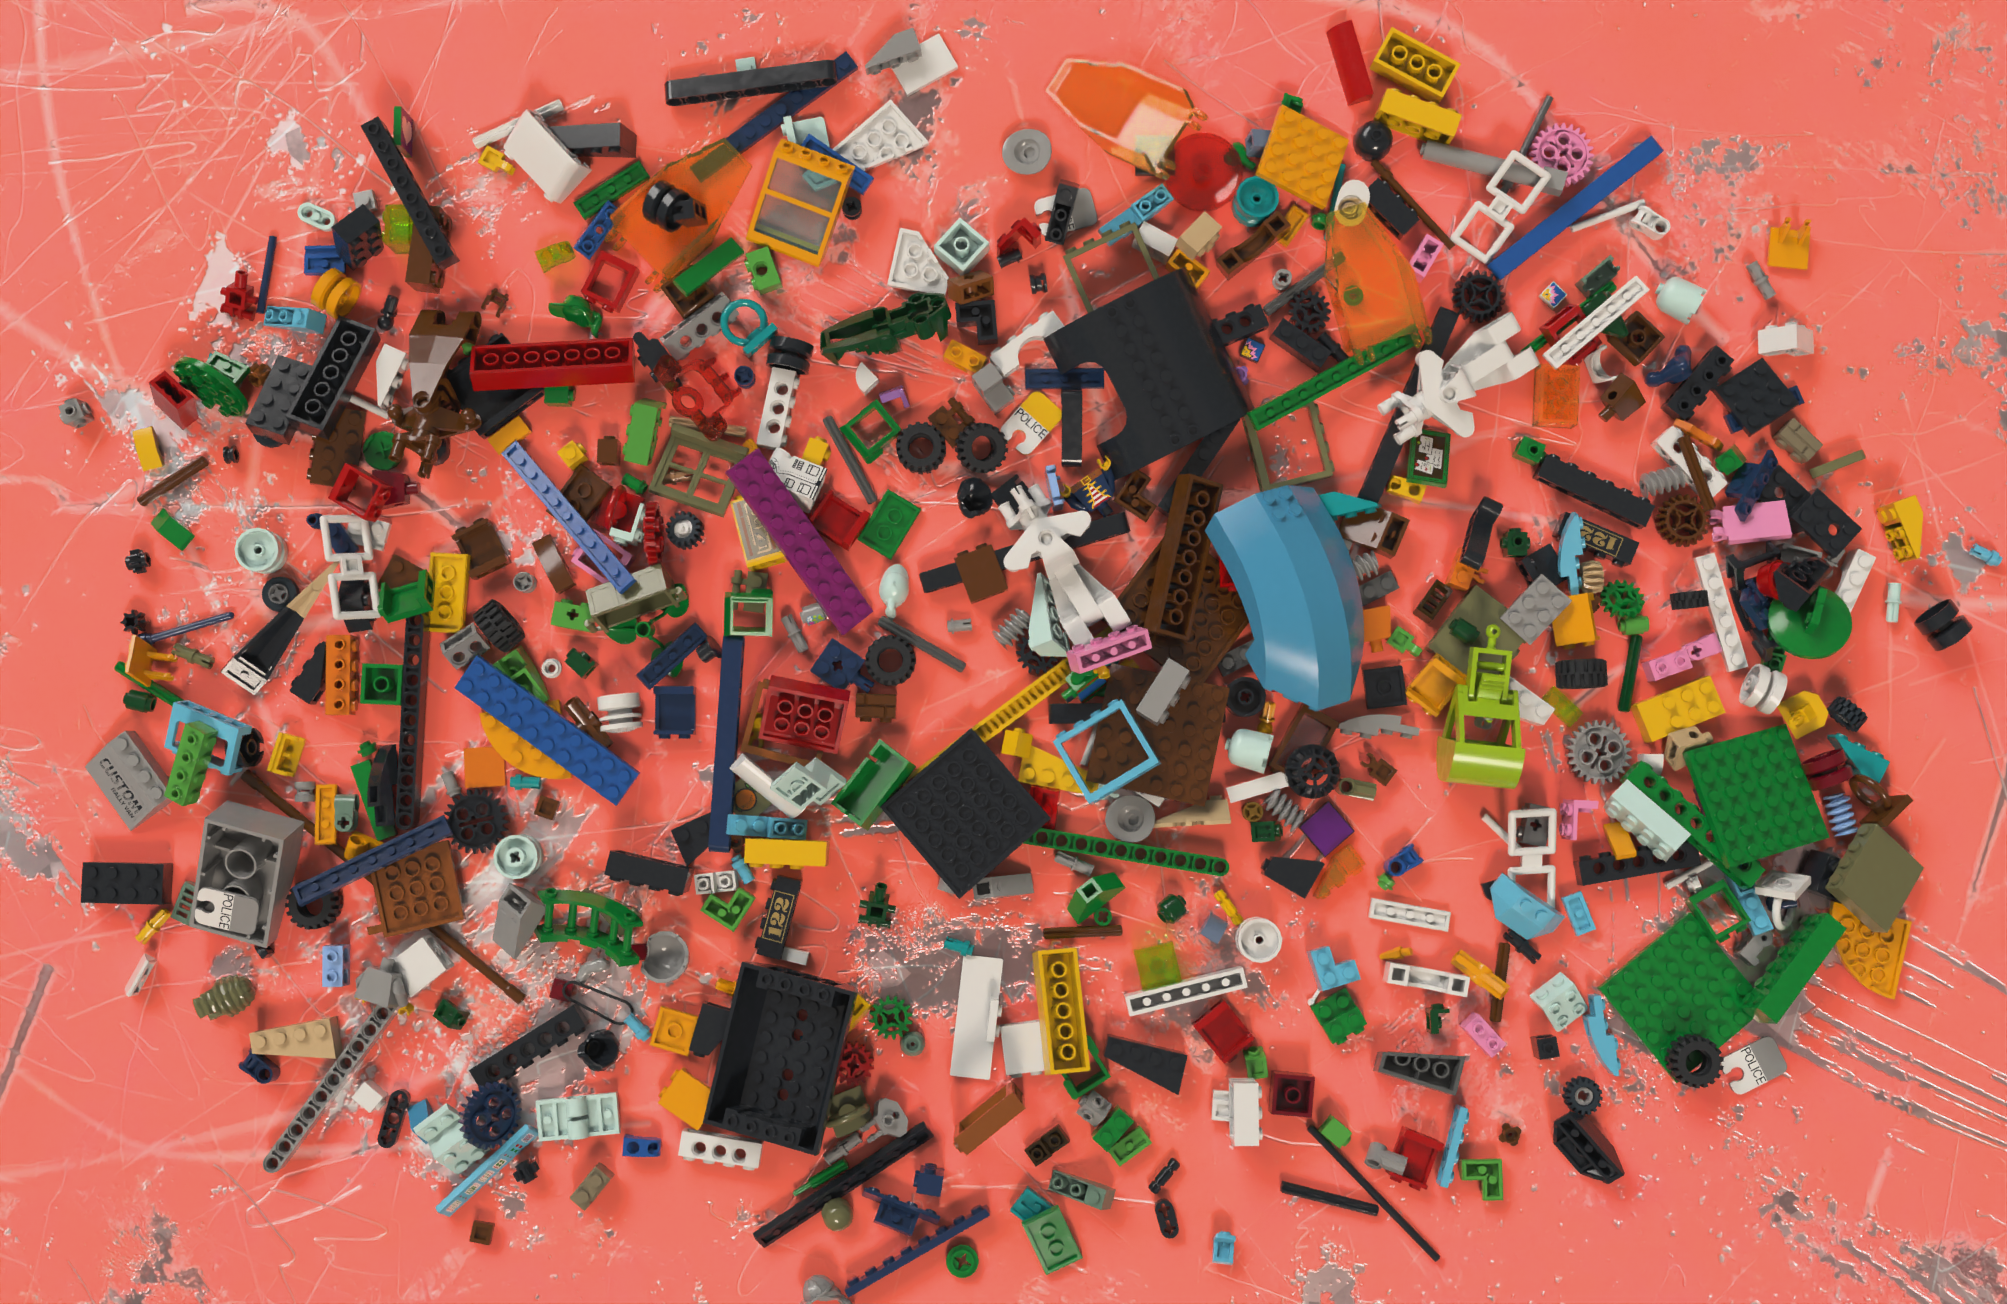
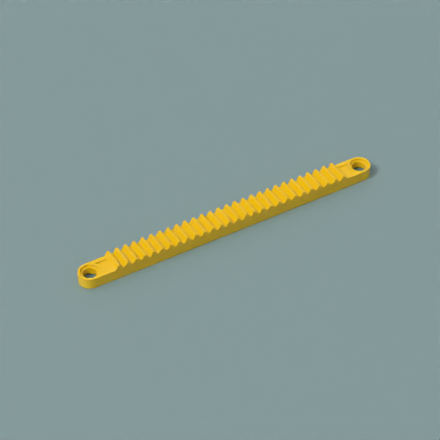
[903,626,1113,787]

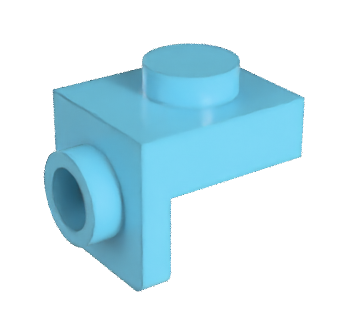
[1212,1231,1236,1265]

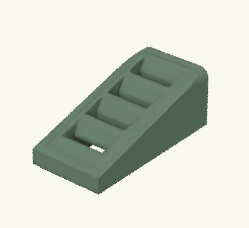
[170,881,195,926]

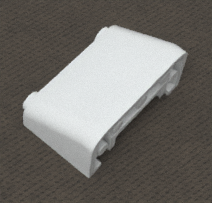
[503,109,592,204]

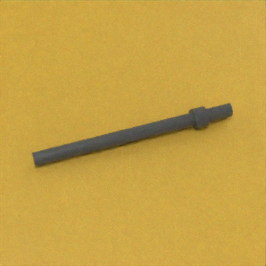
[1500,95,1554,194]

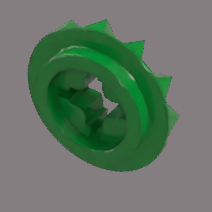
[946,1244,979,1278]

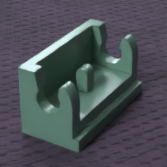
[1575,255,1620,299]

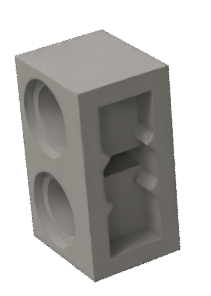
[440,622,490,670]

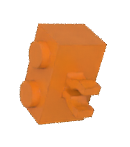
[1445,546,1489,592]

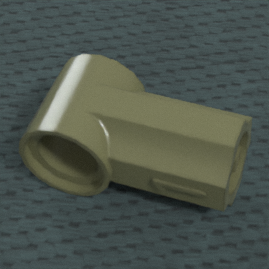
[1335,778,1377,801]

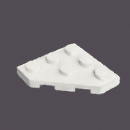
[887,228,949,296]

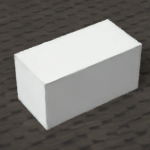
[782,946,810,966]

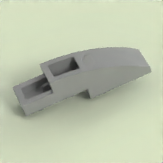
[1337,714,1420,739]

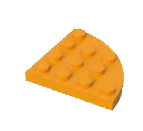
[479,699,573,779]
[1829,901,1912,1000]

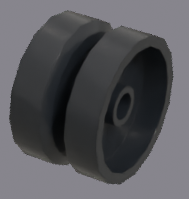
[642,180,691,232]
[766,336,814,375]

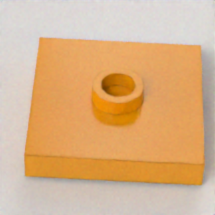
[649,1005,699,1056]

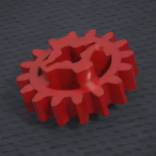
[838,1041,874,1086]

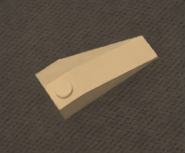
[1154,795,1231,828]

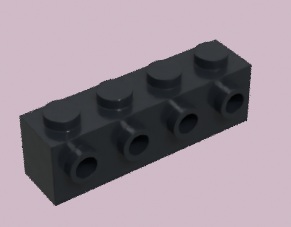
[1660,345,1734,421]

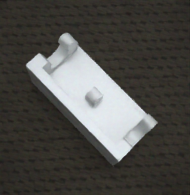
[1131,221,1178,265]

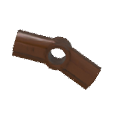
[563,696,614,748]

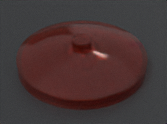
[1164,133,1243,212]

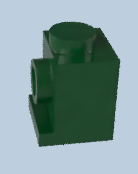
[564,648,599,679]

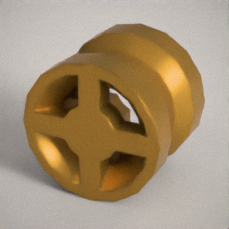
[1241,802,1263,822]

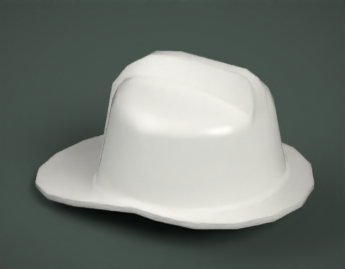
[1334,180,1370,227]

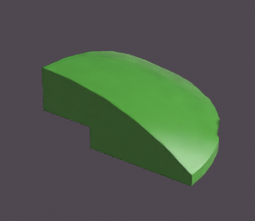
[493,645,550,702]

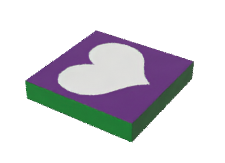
[393,106,413,158]

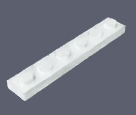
[1542,275,1650,370]
[1693,552,1748,672]

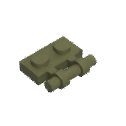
[731,570,769,613]

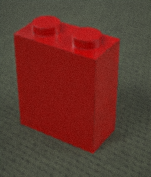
[149,370,199,430]

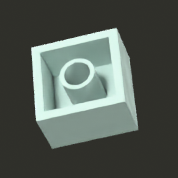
[934,218,990,276]

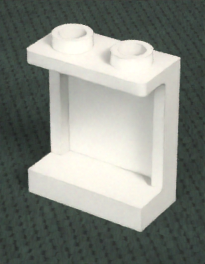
[392,933,455,998]
[1000,1019,1044,1078]

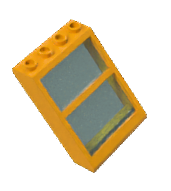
[746,139,855,268]

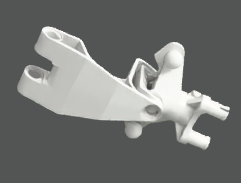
[1377,311,1540,445]
[998,484,1132,645]

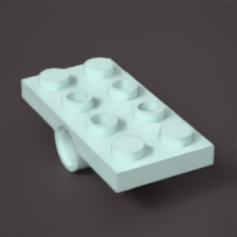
[535,1092,621,1142]

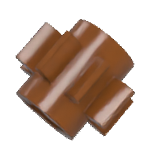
[248,363,271,387]

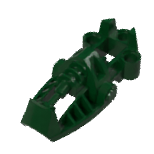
[820,293,952,366]

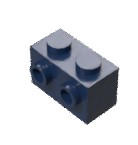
[913,1163,945,1197]

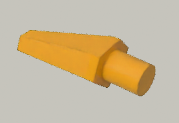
[1379,946,1413,960]

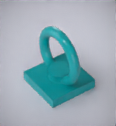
[720,299,778,359]

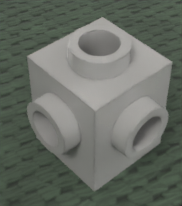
[58,398,94,429]
[1076,1090,1112,1127]

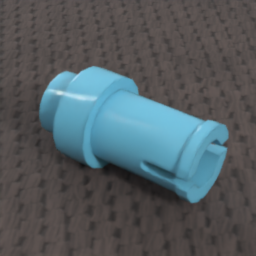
[1969,543,2003,566]
[731,854,755,885]
[623,1012,652,1042]

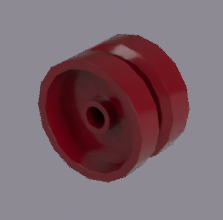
[1800,748,1855,791]

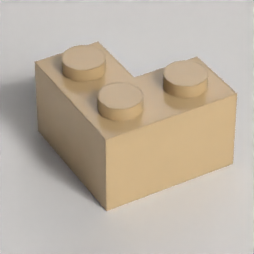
[1175,211,1222,261]

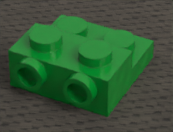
[1310,987,1367,1045]

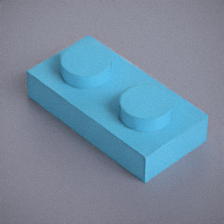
[1561,891,1596,936]

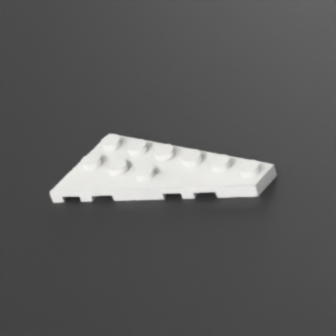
[802,99,929,192]

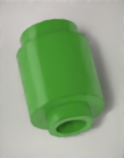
[1617,614,1649,635]

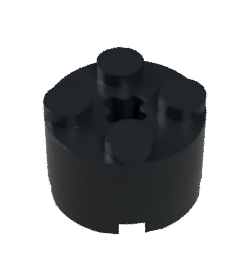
[1226,677,1266,718]

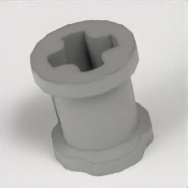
[1272,269,1292,291]

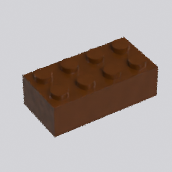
[405,205,452,294]

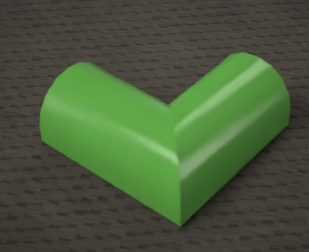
[700,887,756,932]
[1458,1158,1503,1201]

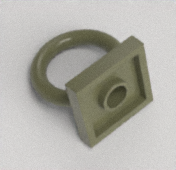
[826,1085,873,1138]

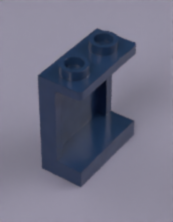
[653,686,696,739]

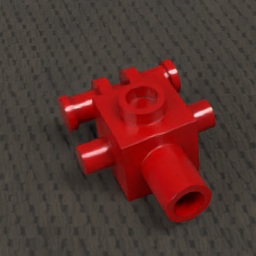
[220,270,258,322]

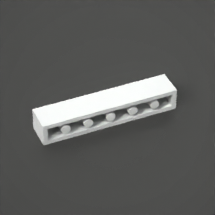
[1123,966,1248,1016]

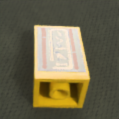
[730,495,788,572]

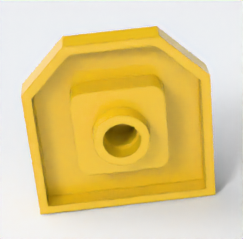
[1777,690,1829,739]

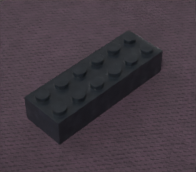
[285,315,381,440]

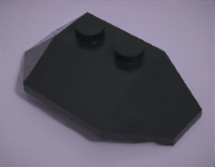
[1553,1111,1625,1184]

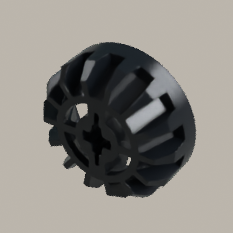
[1284,744,1341,799]

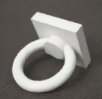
[1755,870,1811,931]

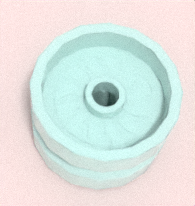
[234,528,288,574]
[493,834,544,879]

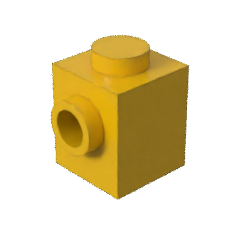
[802,436,832,467]
[557,440,589,471]
[1001,727,1033,758]

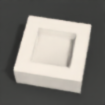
[353,189,378,212]

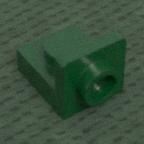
[1251,820,1283,842]
[433,998,470,1030]
[1425,1003,1450,1034]

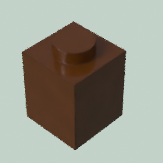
[597,436,621,466]

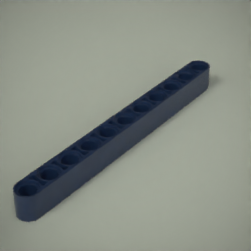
[708,635,745,853]

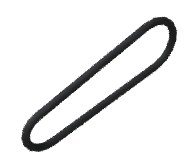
[562,981,634,1025]

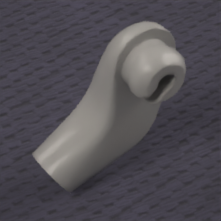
[574,958,610,984]

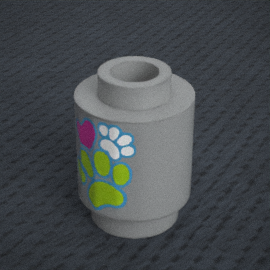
[799,602,828,626]

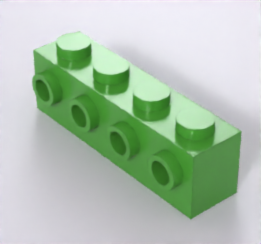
[164,721,218,806]

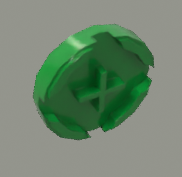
[363,431,404,471]

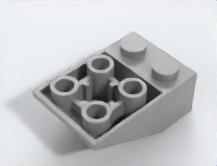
[493,883,546,960]

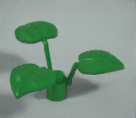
[603,583,689,678]

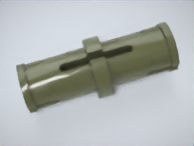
[171,643,215,670]

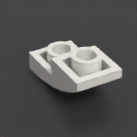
[694,870,739,895]

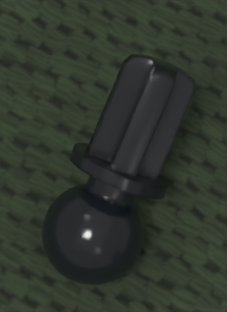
[377,295,399,331]

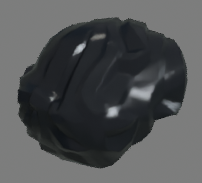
[957,477,993,519]
[577,1029,620,1072]

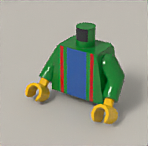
[1061,665,1110,703]

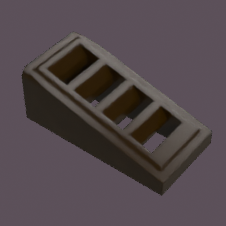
[1413,579,1453,624]

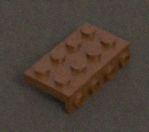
[306,408,366,490]

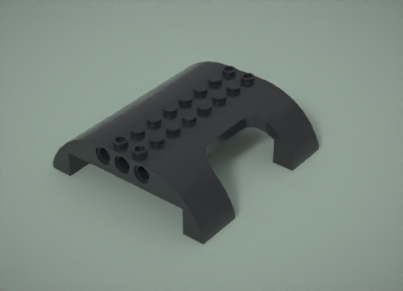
[1043,267,1255,481]

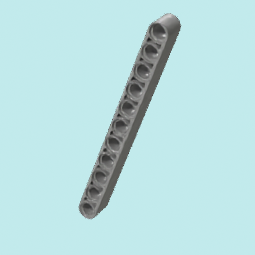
[262,993,409,1173]

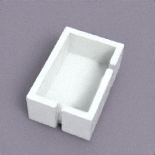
[1229,1078,1263,1146]

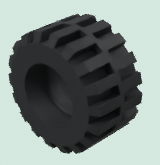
[896,422,946,475]
[955,423,1008,473]
[473,599,525,653]
[865,635,916,686]
[1555,658,1608,689]
[285,879,343,930]
[1665,1034,1724,1088]

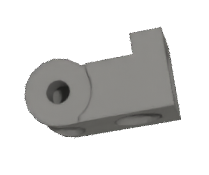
[1733,931,1773,967]

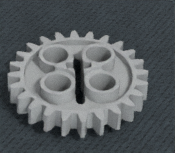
[1565,720,1632,785]

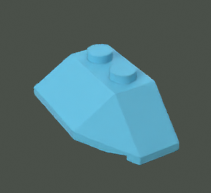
[1490,873,1565,940]

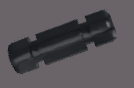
[1148,1158,1180,1194]

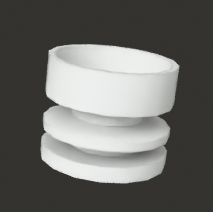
[597,693,643,733]

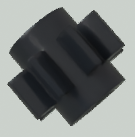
[125,549,151,574]
[120,610,149,635]
[513,1159,540,1184]

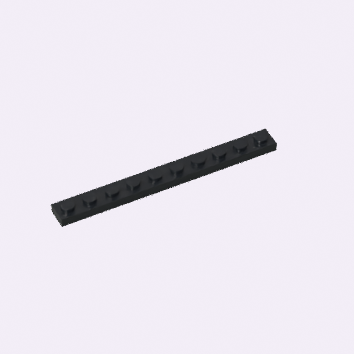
[753,1121,934,1248]

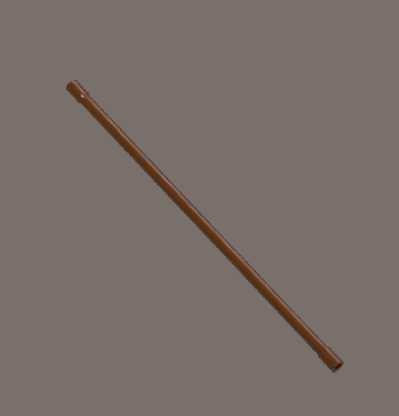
[240,769,527,1005]

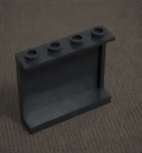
[446,333,545,440]

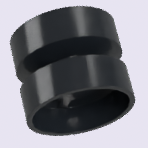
[1914,599,1973,651]

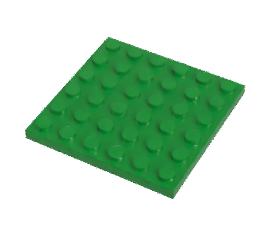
[1682,724,1830,869]
[1597,912,1754,1083]

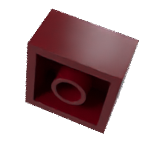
[1268,1070,1315,1118]

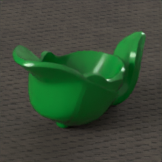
[548,295,602,338]

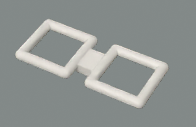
[1450,150,1551,264]
[320,515,381,620]
[1507,808,1557,908]

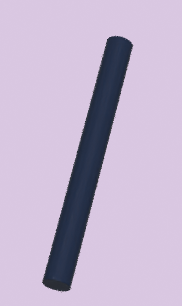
[256,236,277,314]

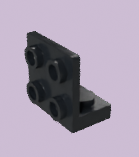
[1516,544,1567,586]

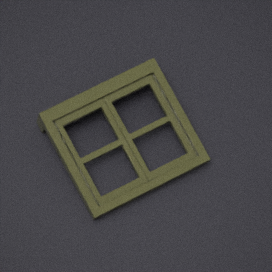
[648,423,749,518]

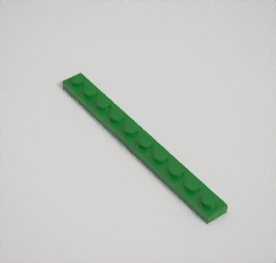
[1247,324,1423,431]

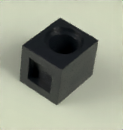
[1530,1034,1560,1060]

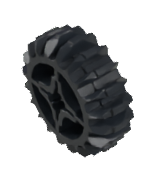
[1451,270,1506,324]

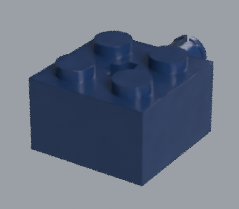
[810,638,875,694]

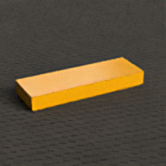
[315,784,338,845]

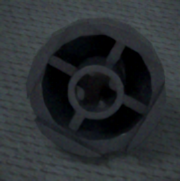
[1353,120,1393,162]
[224,728,264,768]

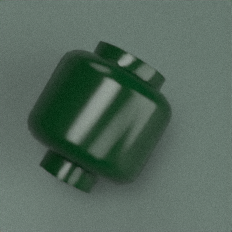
[1157,894,1187,924]

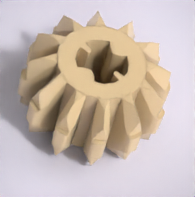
[1579,560,1604,594]

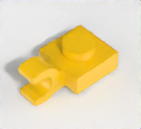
[478,145,516,176]

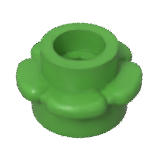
[1377,872,1396,891]

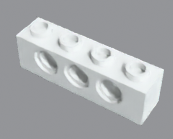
[756,367,800,450]
[1650,426,1728,497]
[678,1128,764,1170]

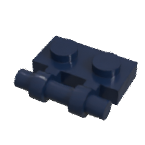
[1739,579,1771,631]

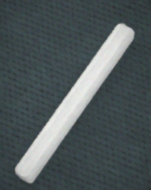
[472,99,564,149]

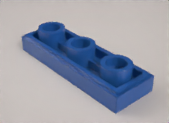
[572,200,624,260]

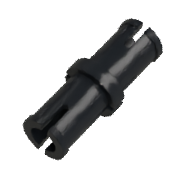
[1316,331,1349,363]
[1503,928,1542,964]

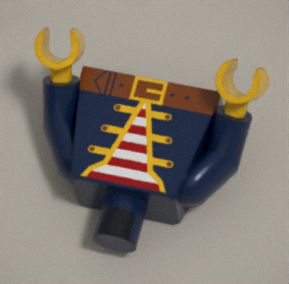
[1059,455,1115,518]

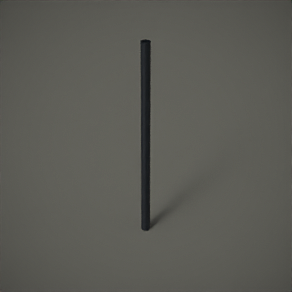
[1306,1124,1441,1262]

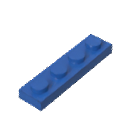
[801,134,874,196]

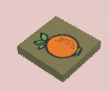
[733,778,772,816]

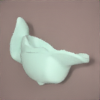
[879,564,909,620]

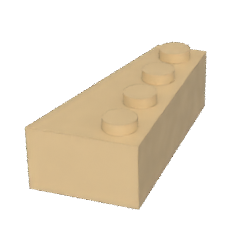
[249,1016,343,1059]

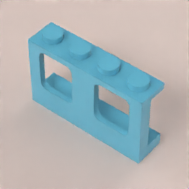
[164,700,252,776]

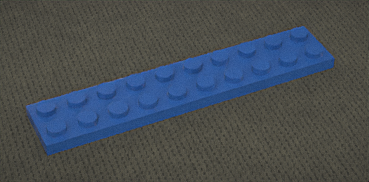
[454,655,641,806]

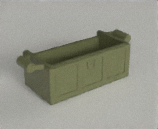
[584,563,687,633]

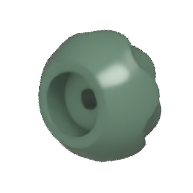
[900,1031,925,1056]

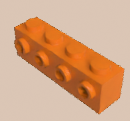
[325,635,359,716]

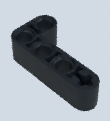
[1061,387,1082,467]
[1459,496,1503,571]

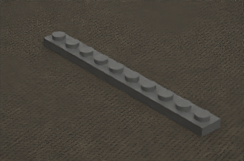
[1217,570,1399,677]

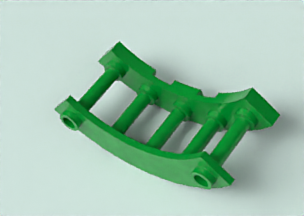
[534,888,643,967]

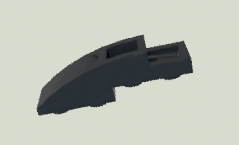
[367,744,398,827]

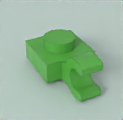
[1386,626,1422,657]

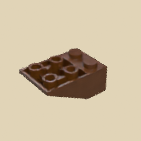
[1338,508,1410,559]

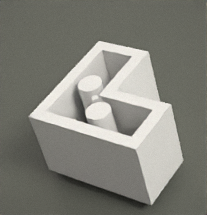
[1758,322,1814,357]

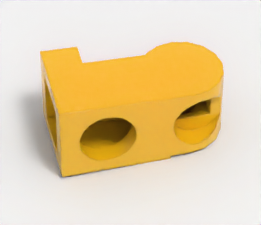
[1386,476,1427,505]

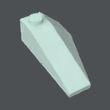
[1028,572,1070,657]

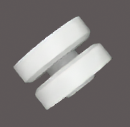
[1739,663,1788,714]
[1235,916,1282,963]

